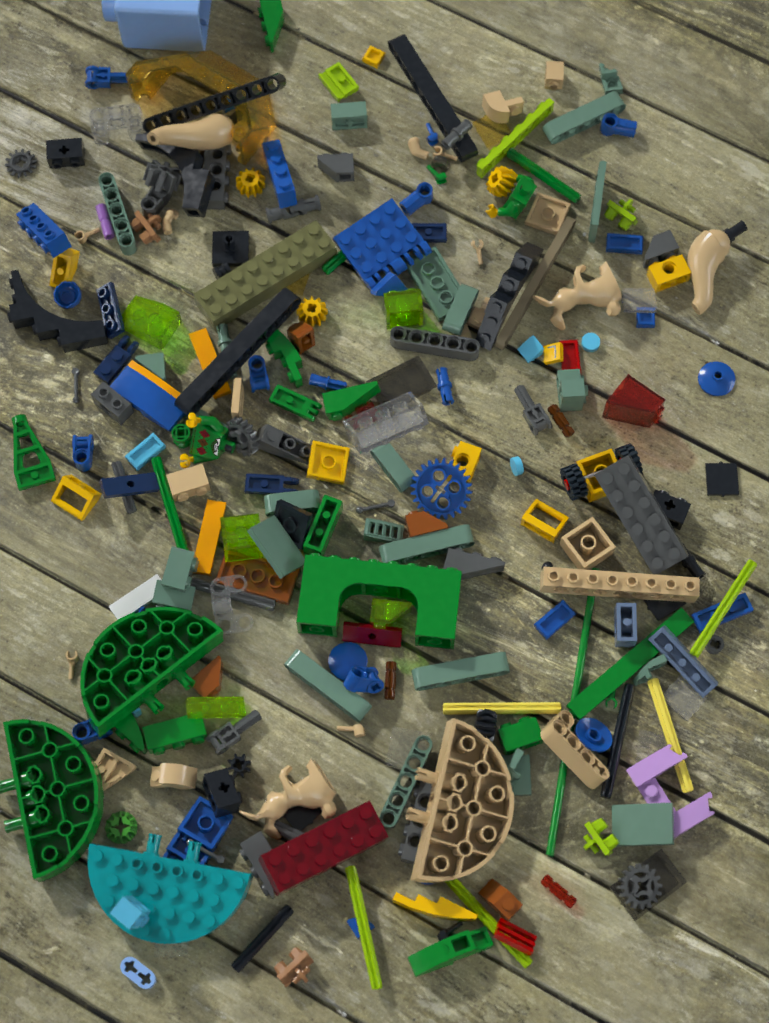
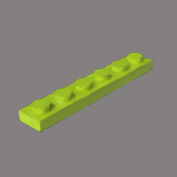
[476,98,554,179]

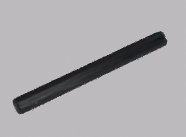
[600,683,635,799]

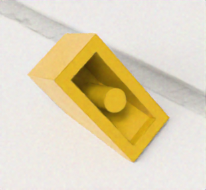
[49,248,80,288]

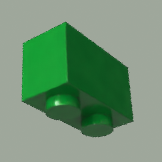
[497,716,543,755]

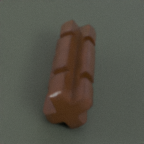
[547,404,575,438]
[384,661,397,700]

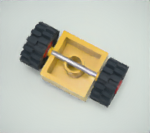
[560,443,643,503]

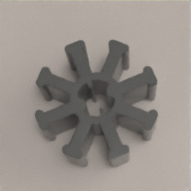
[143,160,182,194]

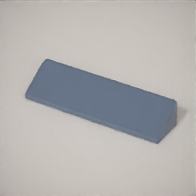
[648,625,719,698]

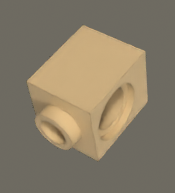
[545,61,564,90]

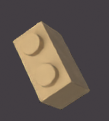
[166,463,211,502]

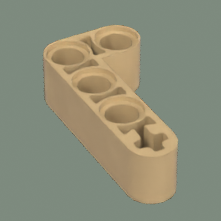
[540,710,610,789]

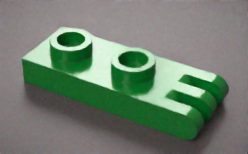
[269,384,322,422]

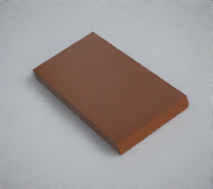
[215,548,301,606]

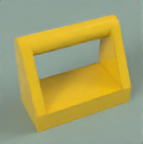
[51,474,102,521]
[521,499,569,544]

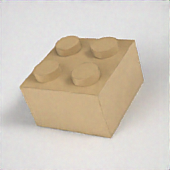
[559,517,616,570]

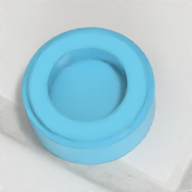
[581,333,600,352]
[510,456,524,476]

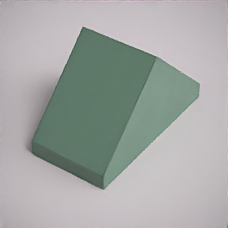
[135,353,167,383]

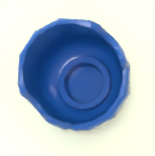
[53,281,82,309]

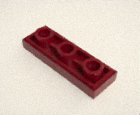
[342,621,403,648]

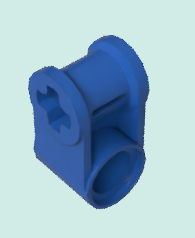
[248,355,270,393]
[72,434,94,472]
[343,666,384,694]
[72,720,113,745]

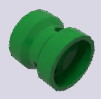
[171,424,192,448]

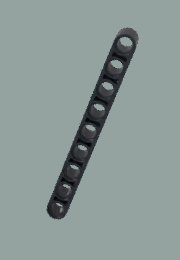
[388,34,478,163]
[142,73,286,133]
[174,288,301,416]

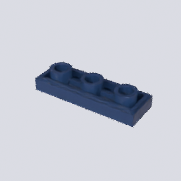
[96,282,125,339]
[99,472,160,499]

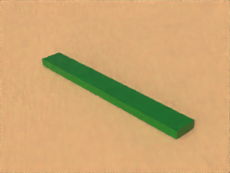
[566,607,695,721]

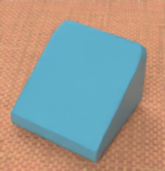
[517,335,544,363]

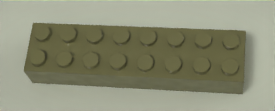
[193,220,337,331]

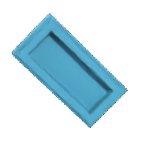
[125,432,166,471]

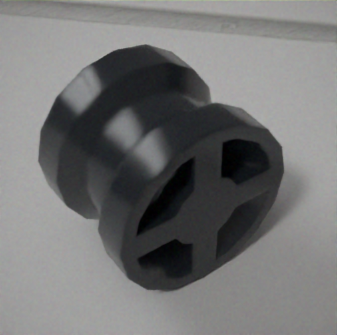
[212,261,232,279]

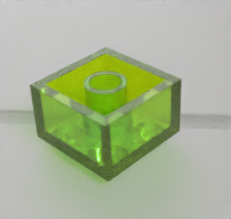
[383,288,423,329]
[220,513,264,562]

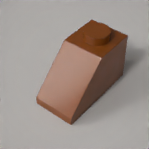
[287,321,315,354]
[405,510,448,538]
[192,655,223,703]
[478,879,523,921]

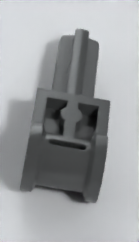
[514,385,552,436]
[206,710,262,755]

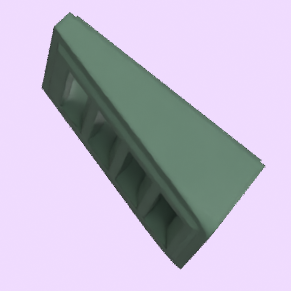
[364,518,404,543]

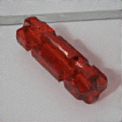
[541,874,577,908]

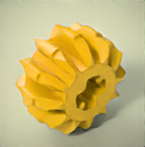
[486,166,516,198]
[235,167,266,198]
[296,296,328,327]

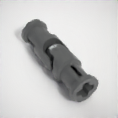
[265,195,322,224]

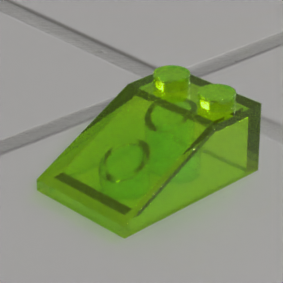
[122,295,182,350]

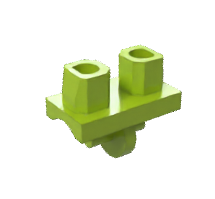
[604,199,638,231]
[583,818,620,856]

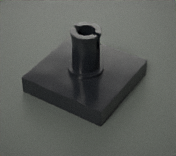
[212,231,249,267]
[274,499,313,550]

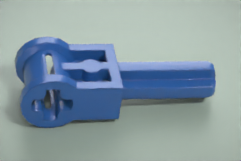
[85,66,137,89]

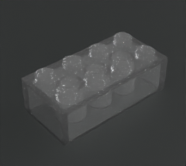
[342,391,429,454]

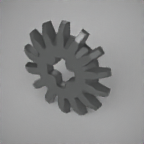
[5,149,37,178]

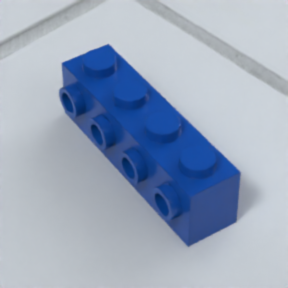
[16,203,72,258]

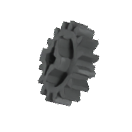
[226,416,260,457]
[617,864,663,909]

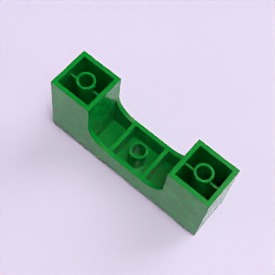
[296,553,462,650]

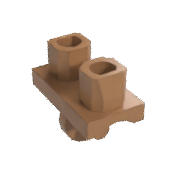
[130,210,162,245]
[274,947,314,987]

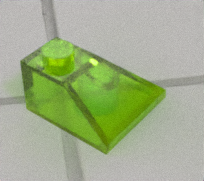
[370,598,412,629]

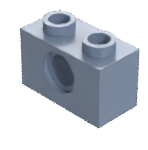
[614,603,637,648]

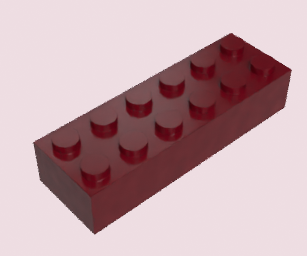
[258,800,389,896]

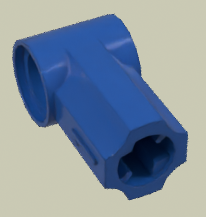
[600,113,637,138]
[399,182,433,216]

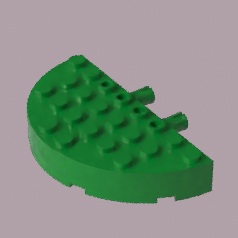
[80,607,224,737]
[0,719,104,882]

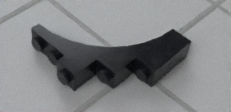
[135,133,215,218]
[476,242,544,351]
[7,270,108,353]

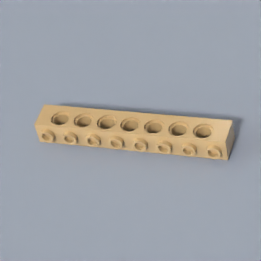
[540,567,700,603]

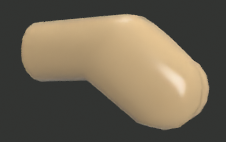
[408,137,429,160]
[161,209,179,235]

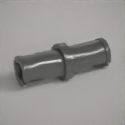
[441,119,473,150]

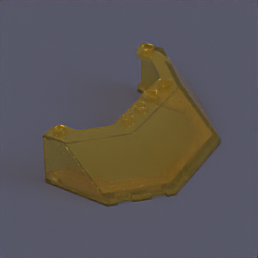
[126,50,276,166]

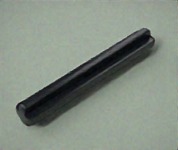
[231,904,294,973]

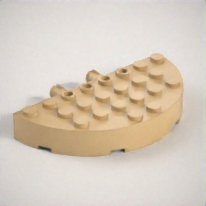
[405,718,514,883]

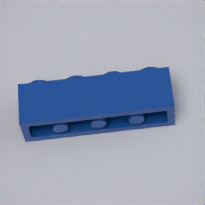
[262,139,297,209]

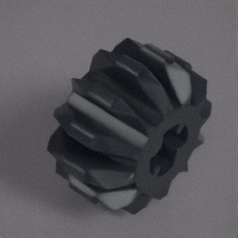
[474,709,497,742]

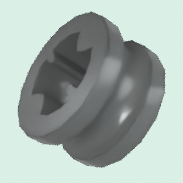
[705,635,724,655]

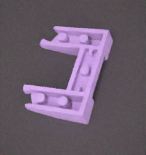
[626,744,714,839]

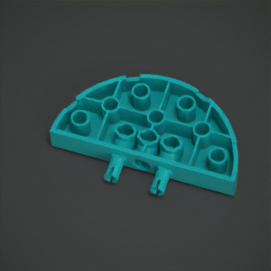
[88,833,254,944]

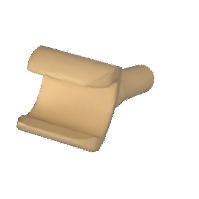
[433,146,458,161]
[74,227,100,244]
[471,239,484,265]
[66,651,79,679]
[337,724,366,737]

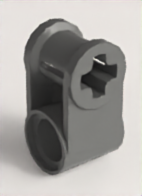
[141,186,172,219]

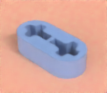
[120,957,156,990]

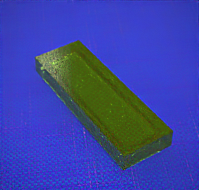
[185,697,246,719]

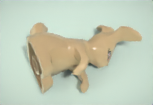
[533,261,622,330]
[239,758,337,840]

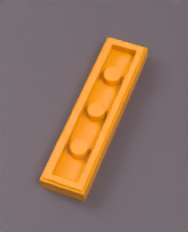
[189,328,231,399]
[193,499,227,576]

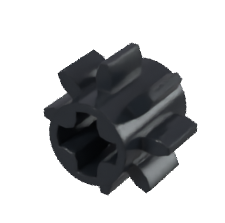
[227,753,252,779]

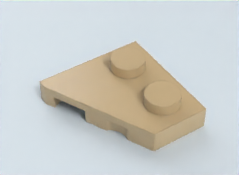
[95,748,137,791]

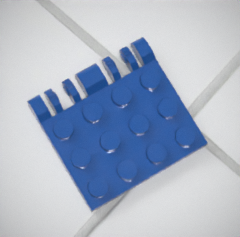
[333,198,432,291]

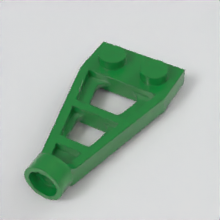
[12,414,56,491]

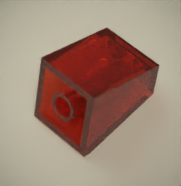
[602,374,666,428]

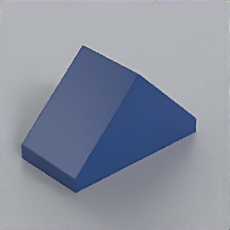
[371,272,411,297]

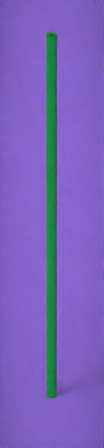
[546,568,599,857]

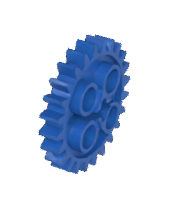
[410,457,473,520]

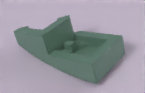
[599,63,623,95]
[633,654,667,687]
[508,748,524,790]

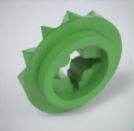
[105,811,138,844]

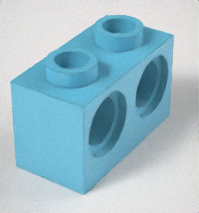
[110,896,151,930]

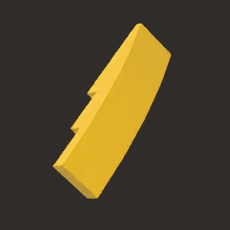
[392,892,478,922]

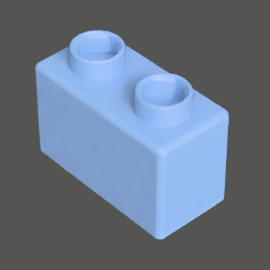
[102,0,212,52]

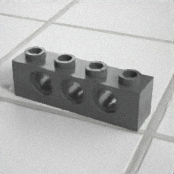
[204,145,232,210]
[398,781,432,865]

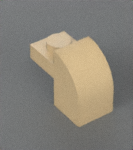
[482,90,524,124]
[150,763,197,790]

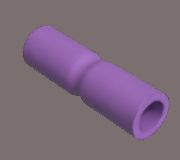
[95,203,115,240]

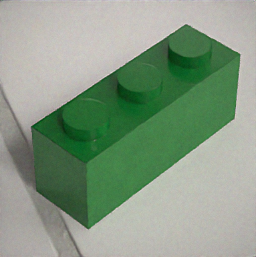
[303,495,343,556]
[142,711,208,755]

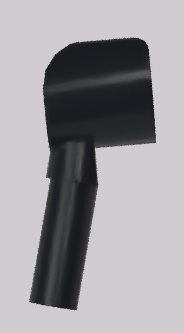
[437,921,463,941]

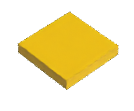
[306,440,350,485]

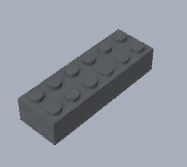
[594,454,689,575]

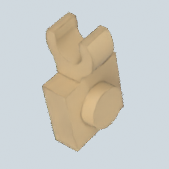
[467,297,490,330]

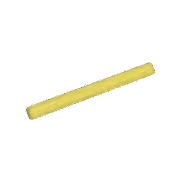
[647,678,694,793]
[443,702,561,715]

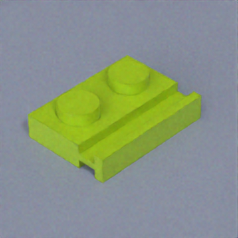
[318,62,359,102]

